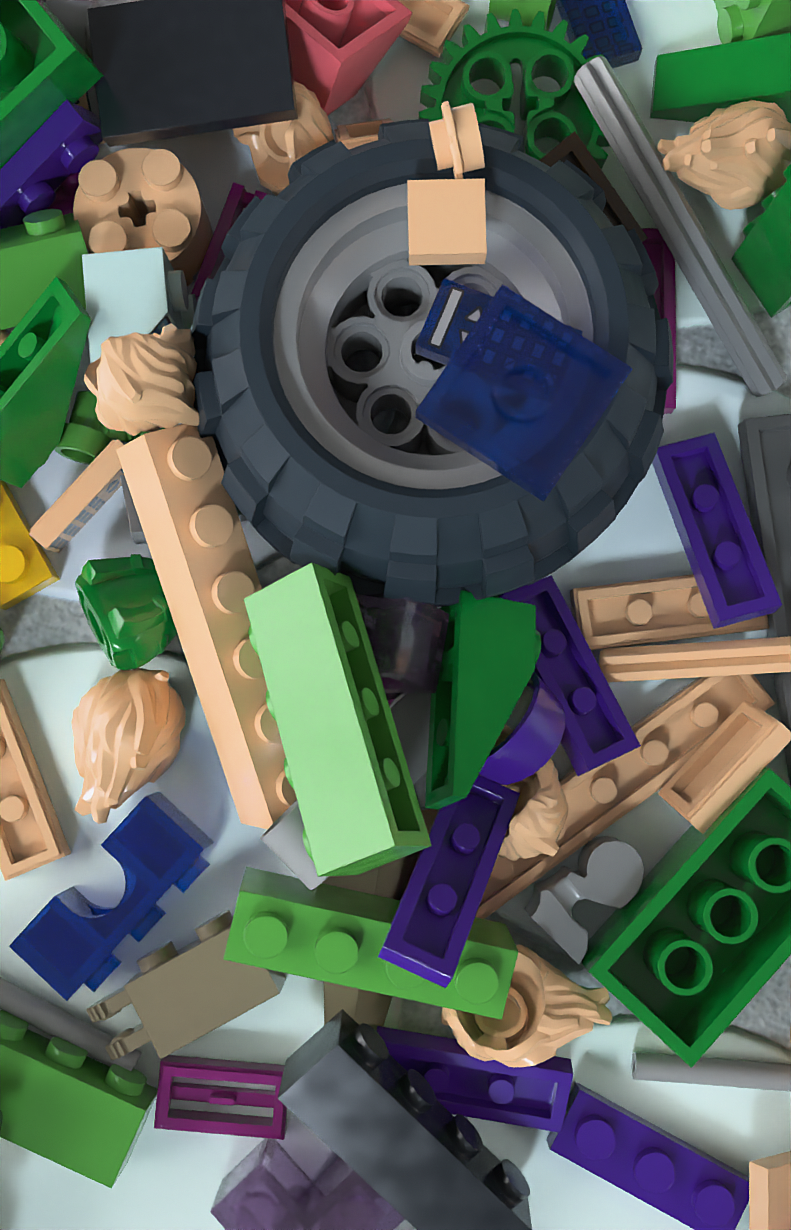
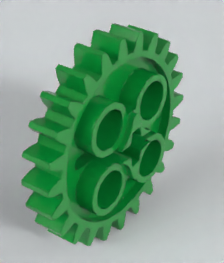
[418,9,610,169]

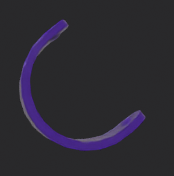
[479,672,565,785]

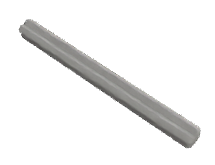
[574,56,786,397]

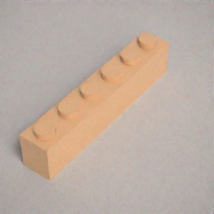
[116,424,297,829]

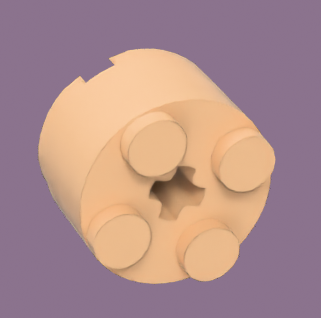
[73,148,213,287]

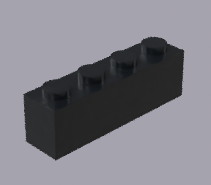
[278,1009,532,1230]

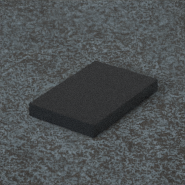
[87,0,298,147]

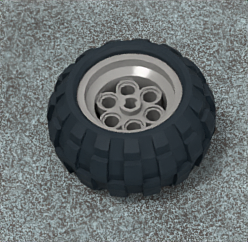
[191,119,674,607]

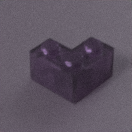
[210,1138,405,1230]

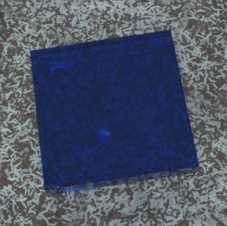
[415,284,633,502]

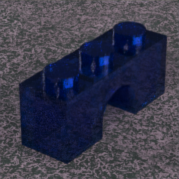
[9,791,215,1001]

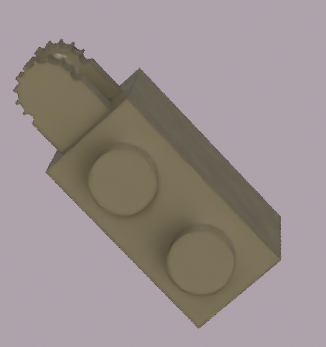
[86,910,286,1061]

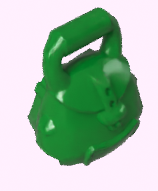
[75,554,178,670]

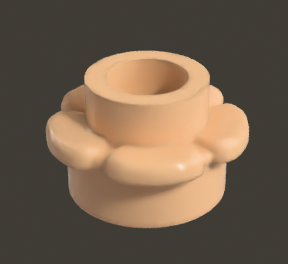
[429,101,485,179]

